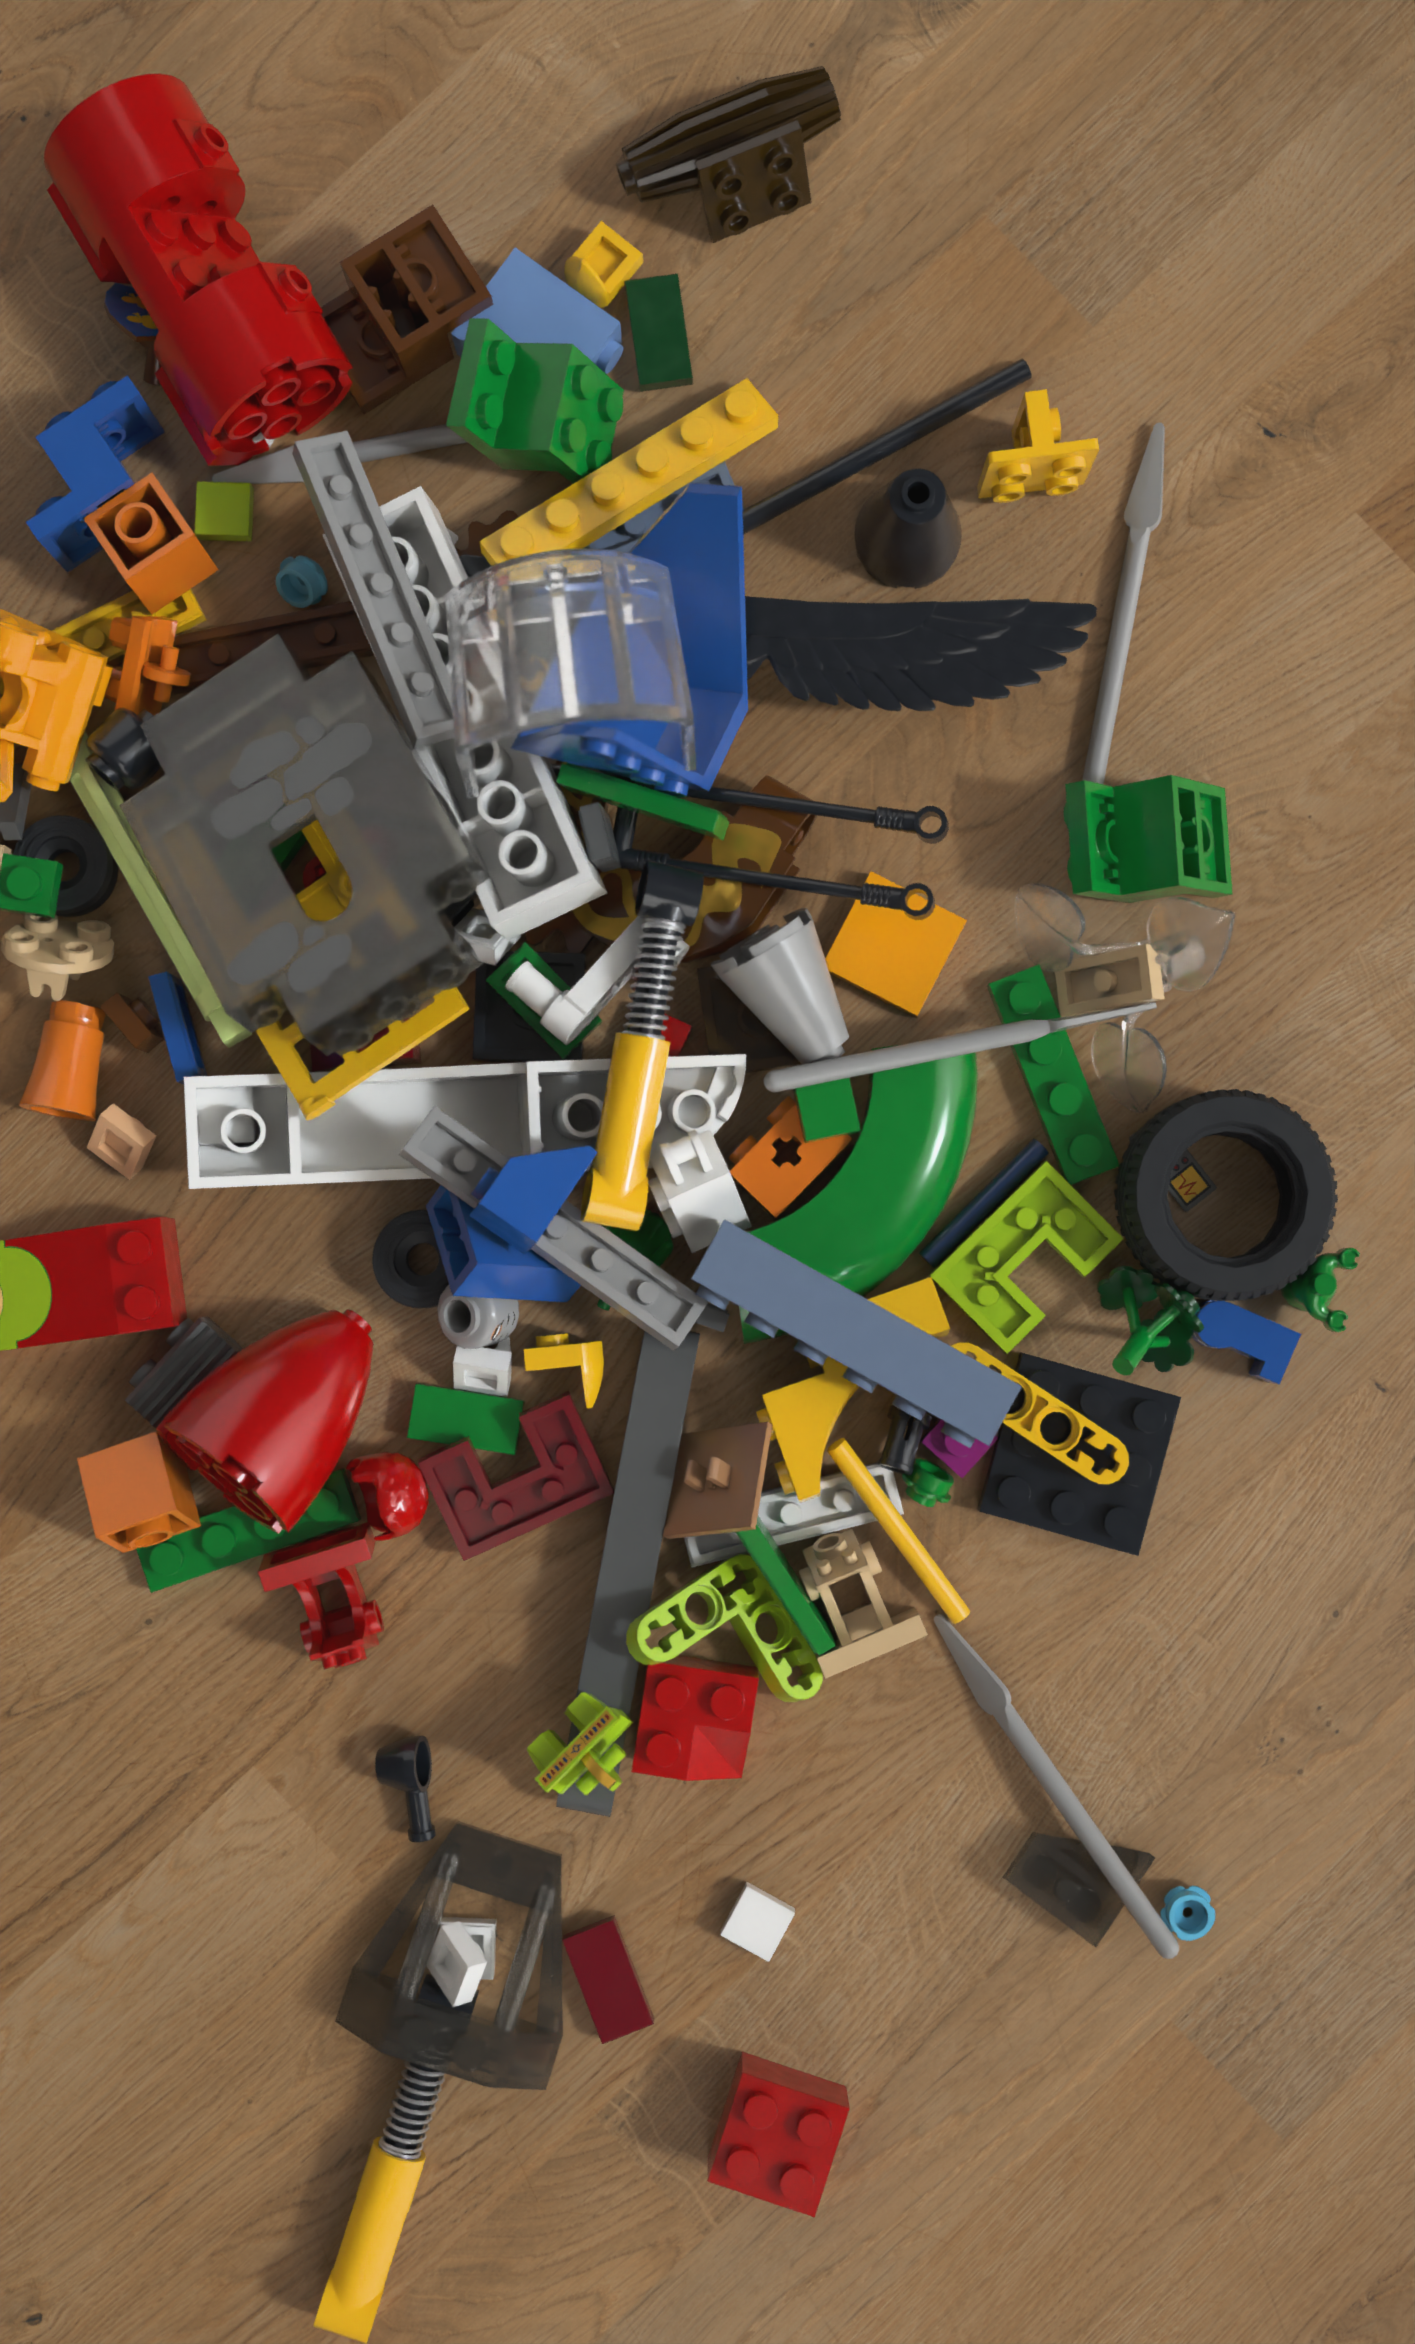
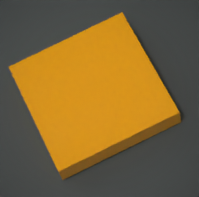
[825,871,967,1018]

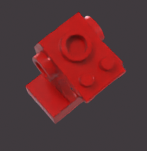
[258,1522,384,1670]

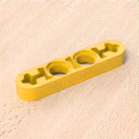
[949,1342,1129,1484]

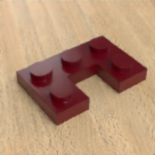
[418,1391,614,1561]

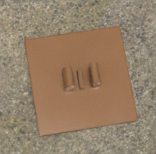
[663,1422,773,1539]

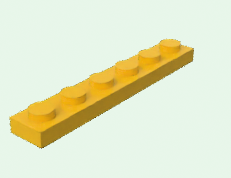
[479,378,778,592]

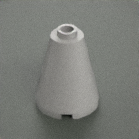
[711,908,849,1064]

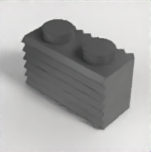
[125,1317,243,1428]

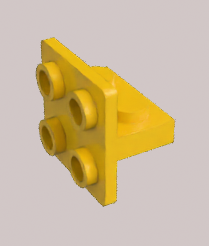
[977,389,1099,503]

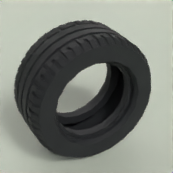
[1114,1089,1338,1301]

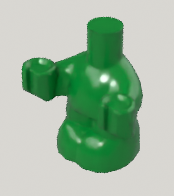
[1280,1248,1360,1332]

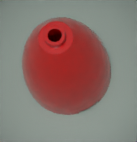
[156,1309,374,1533]

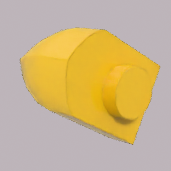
[564,221,643,308]
[523,1333,604,1408]

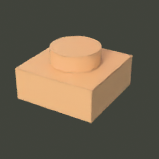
[87,1103,157,1180]

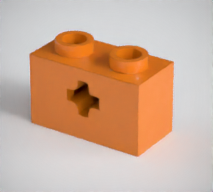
[728,1096,852,1219]

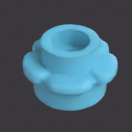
[275,555,328,608]
[1160,1885,1215,1941]

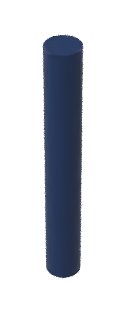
[919,1138,1049,1268]

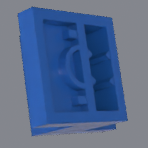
[26,375,165,573]

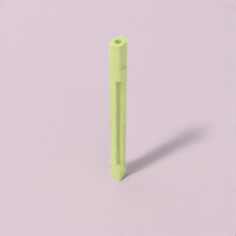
[69,732,253,1048]

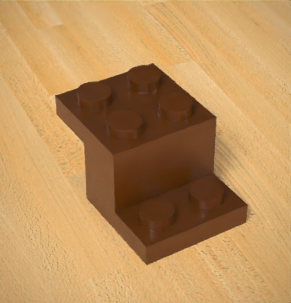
[321,204,493,414]

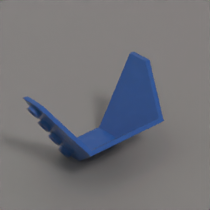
[511,483,748,798]

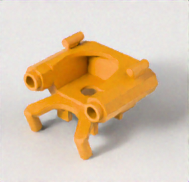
[0,609,113,802]

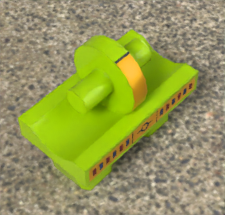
[527,1692,633,1796]

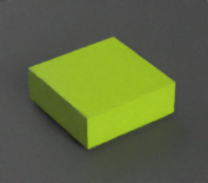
[195,481,254,541]

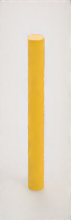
[827,1438,970,1624]

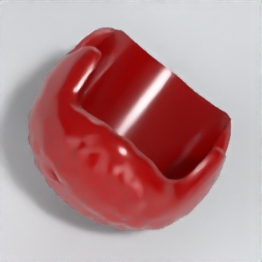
[345,1452,429,1541]

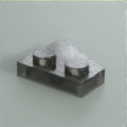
[1002,1832,1155,1947]

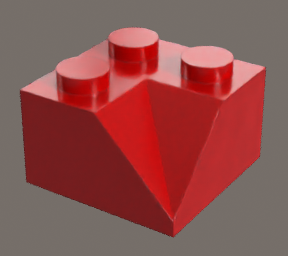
[631,1655,759,1781]

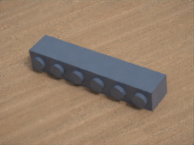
[691,1219,1022,1448]

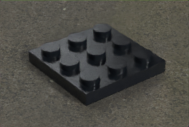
[977,1352,1181,1556]

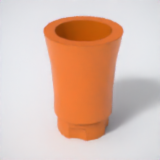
[19,1000,105,1121]

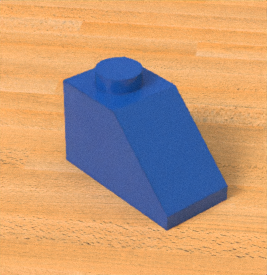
[469,1145,598,1254]

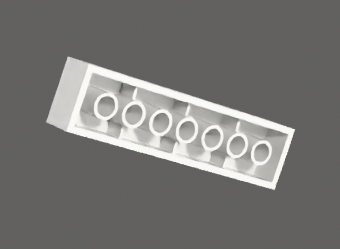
[323,486,607,940]

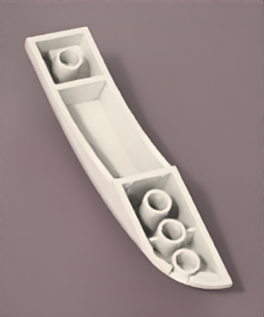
[184,1054,746,1189]

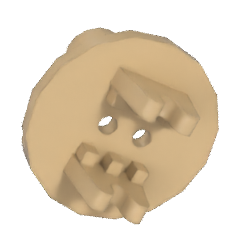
[1,914,114,1001]

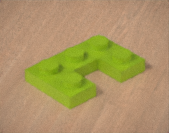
[928,1161,1124,1354]

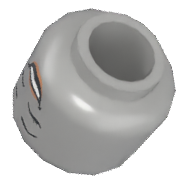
[437,1285,519,1349]

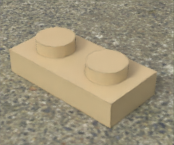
[1054,944,1165,1017]

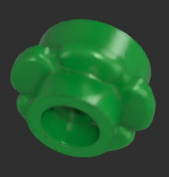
[901,1458,954,1507]

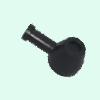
[375,1735,436,1842]

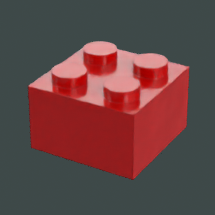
[707,2051,850,2218]

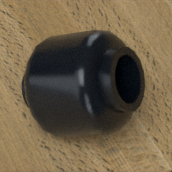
[85,708,169,791]

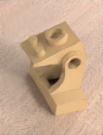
[799,1529,928,1679]

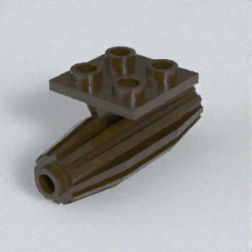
[616,66,841,243]

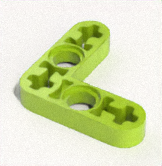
[626,1554,823,1702]

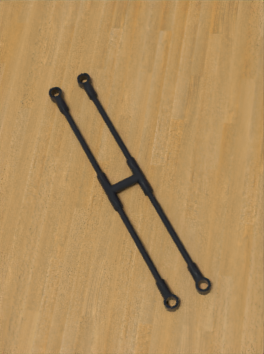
[332,723,949,920]

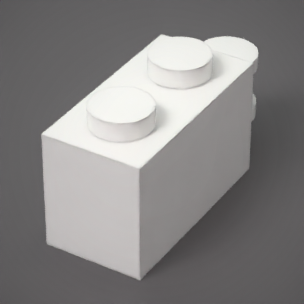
[648,1129,752,1253]

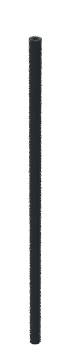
[497,359,1032,664]

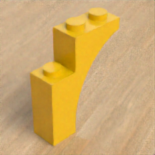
[756,1277,950,1503]

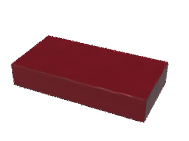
[562,1915,654,2045]

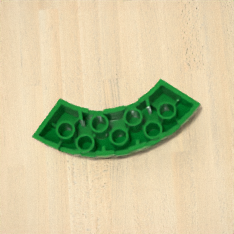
[739,1045,978,1344]

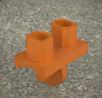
[104,616,191,716]

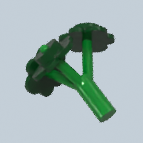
[1097,1266,1204,1376]

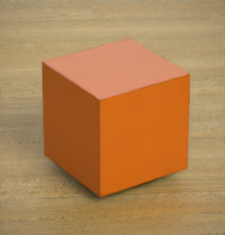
[83,472,219,615]
[77,1431,201,1553]

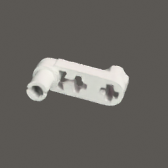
[505,916,690,1045]

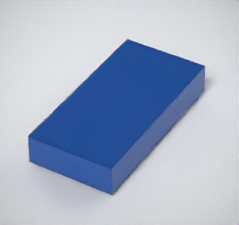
[148,971,207,1084]

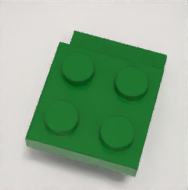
[446,318,624,484]
[1063,775,1233,903]

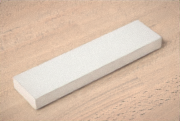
[684,1462,904,1567]

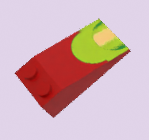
[0,1217,187,1351]

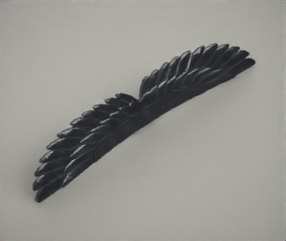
[459,555,1097,711]

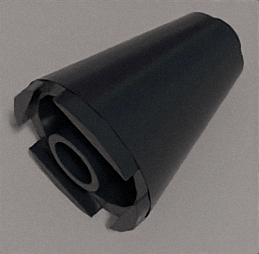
[854,468,962,589]

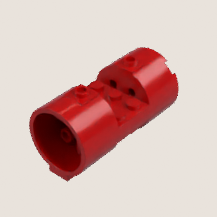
[44,74,353,466]

